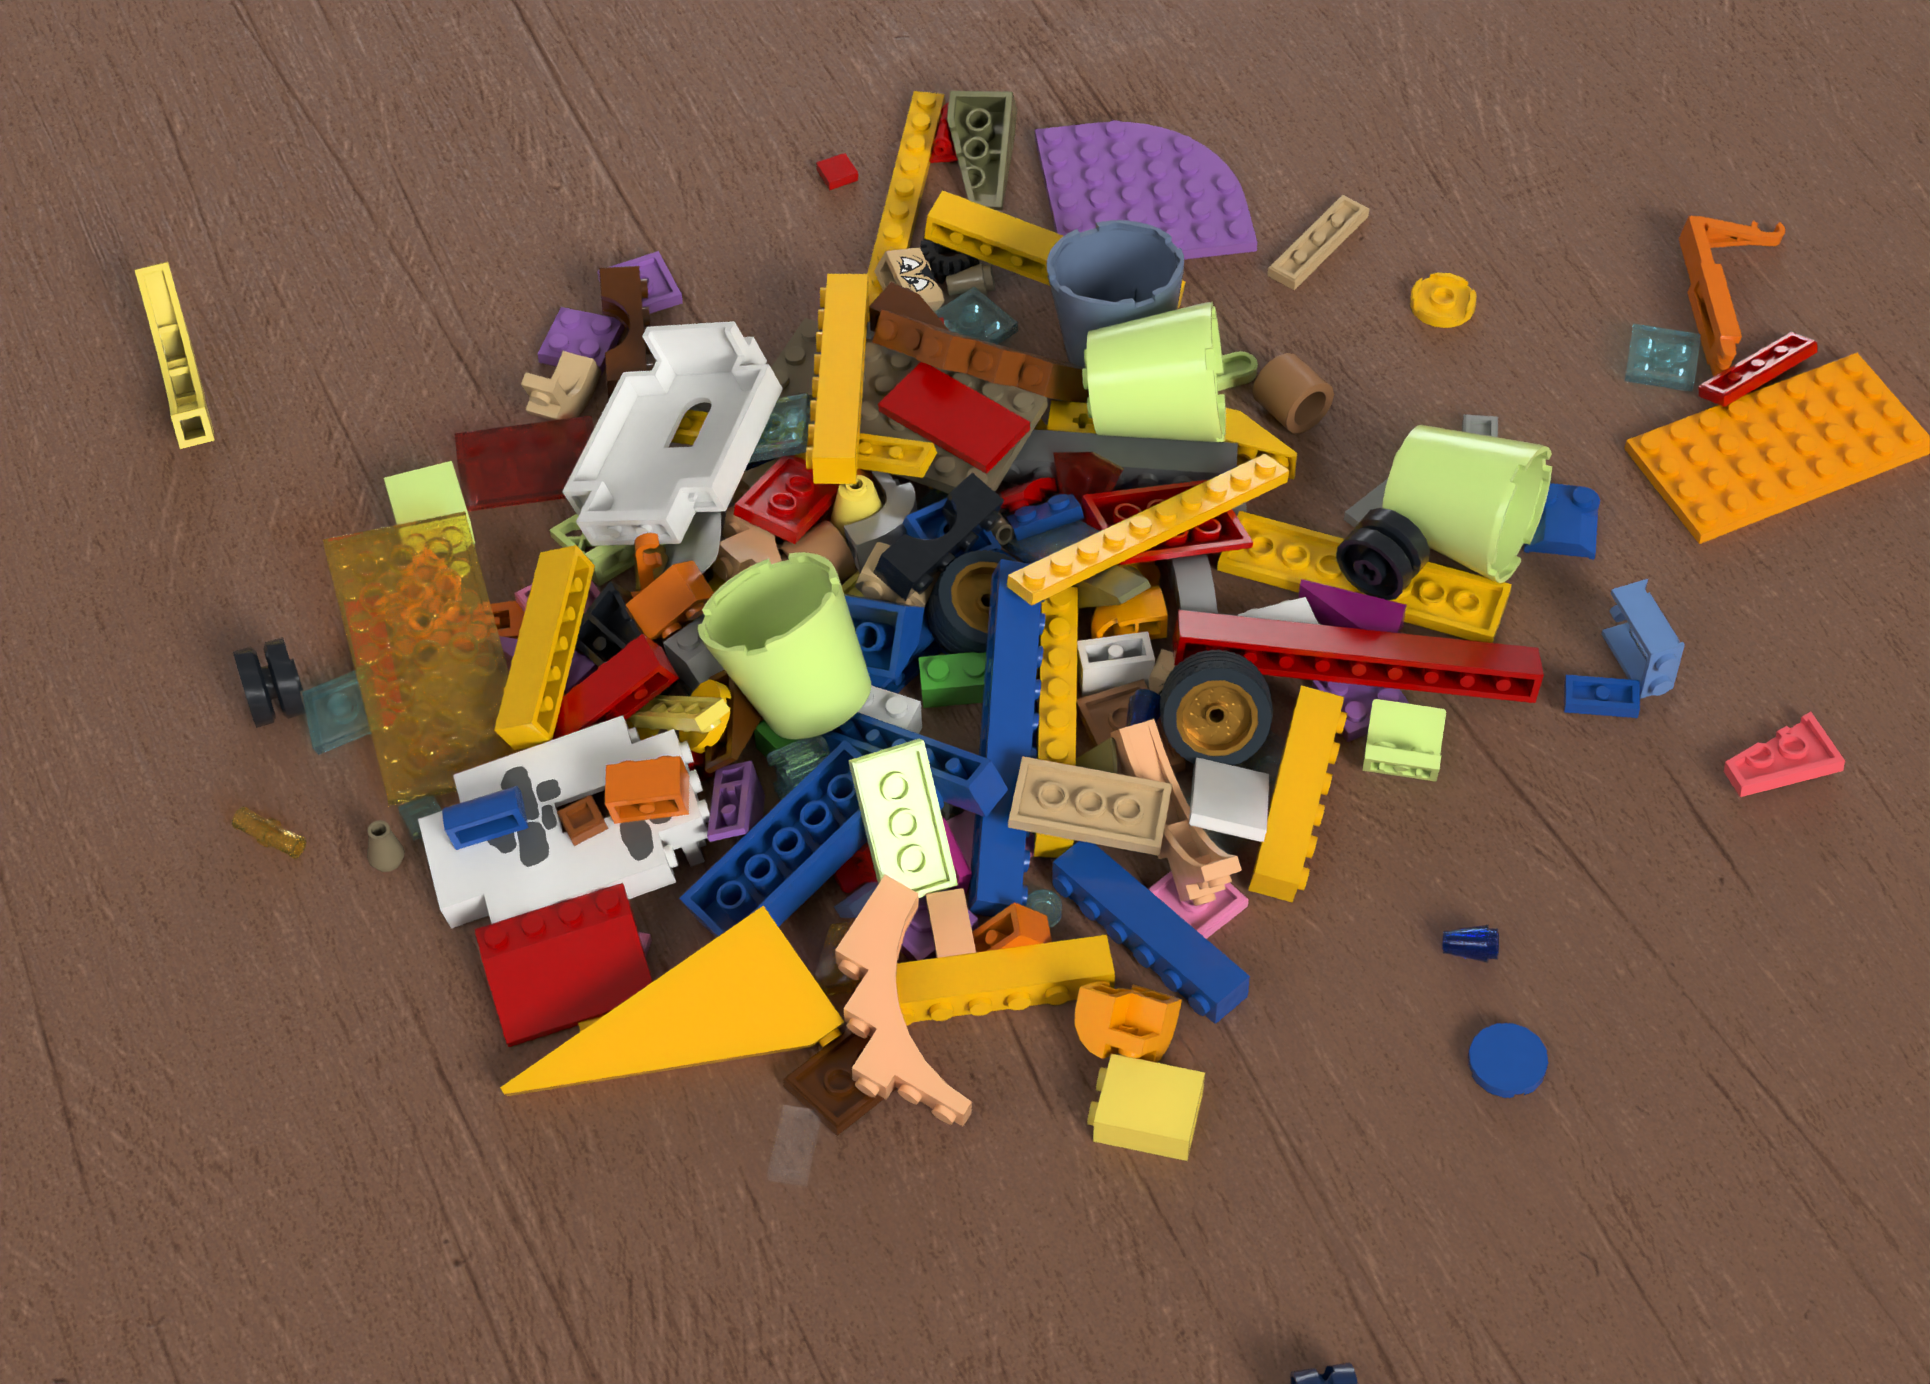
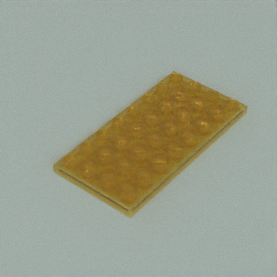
[323,511,528,806]

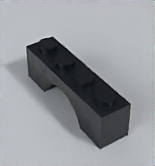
[873,472,1004,601]

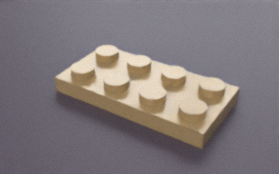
[1008,756,1172,856]

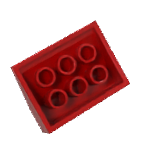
[1077,479,1253,565]
[474,883,653,1047]

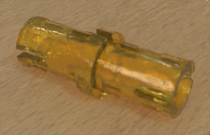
[232,806,307,859]

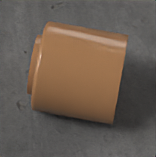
[1252,353,1334,433]
[777,520,855,583]

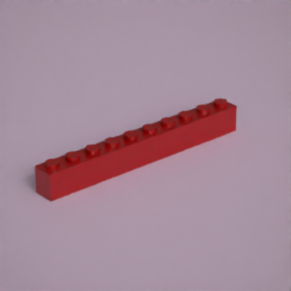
[1172,610,1544,703]

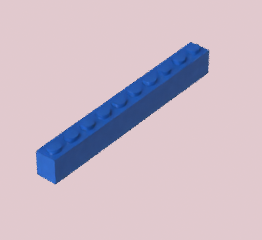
[968,559,1046,917]

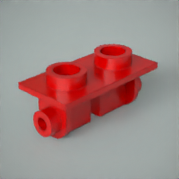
[929,102,958,163]

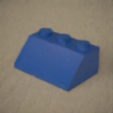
[844,594,924,679]

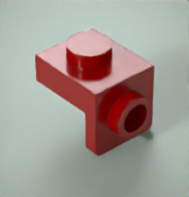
[833,843,878,893]

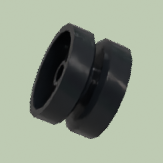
[1336,508,1430,600]
[233,637,306,728]

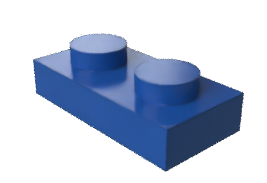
[1006,494,1084,541]
[1564,675,1640,718]

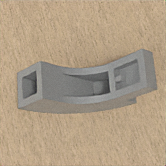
[844,471,917,572]
[1167,554,1218,614]

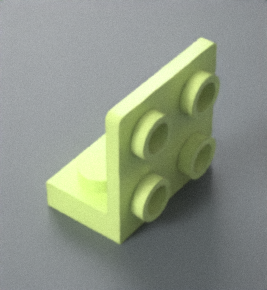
[1362,699,1446,782]

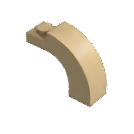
[521,351,602,424]

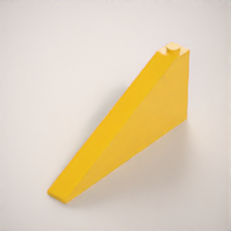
[500,906,844,1096]

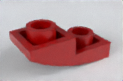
[999,477,1057,514]

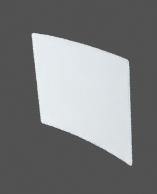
[664,511,721,574]

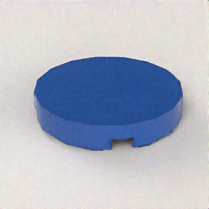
[1468,1023,1548,1098]

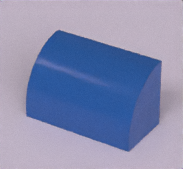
[442,786,529,850]

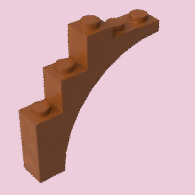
[872,309,1089,403]

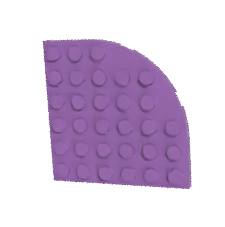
[1035,121,1257,259]

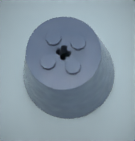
[1047,220,1184,368]

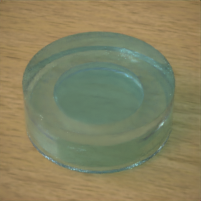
[1025,889,1062,928]

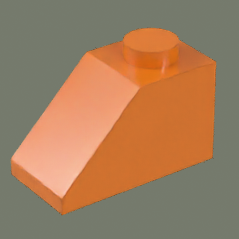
[972,902,1052,953]

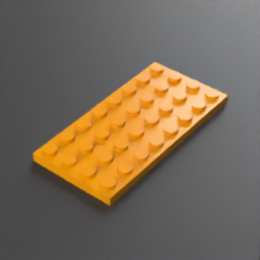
[1624,352,1930,544]

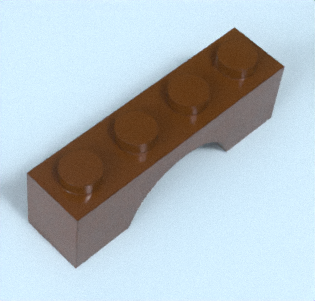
[599,266,654,399]

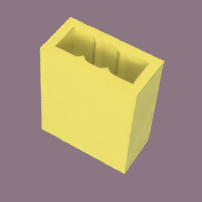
[1087,1053,1205,1161]

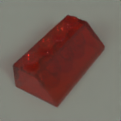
[455,415,594,512]

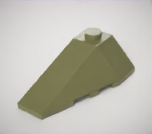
[947,91,1017,210]
[1071,564,1151,608]

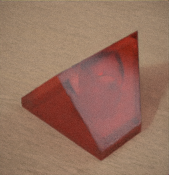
[1053,452,1124,521]

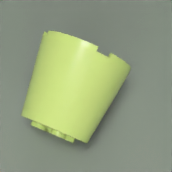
[1082,302,1226,442]
[1382,425,1552,583]
[698,552,871,740]

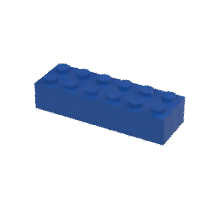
[679,740,868,938]

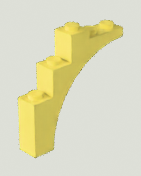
[135,262,214,449]

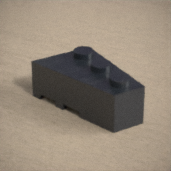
[576,581,678,696]

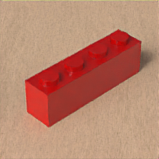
[552,634,679,740]

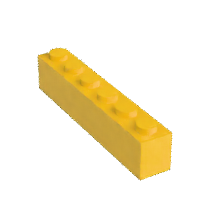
[494,545,595,750]
[1248,685,1347,902]
[896,935,1115,1026]

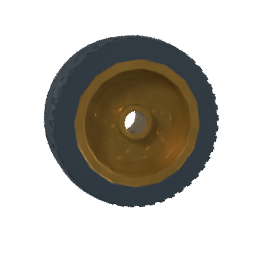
[927,550,1018,654]
[1160,649,1273,766]

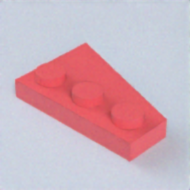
[1724,712,1845,797]

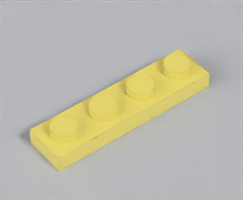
[629,695,730,733]

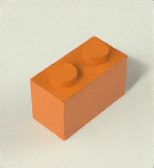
[626,561,714,641]
[605,756,689,824]

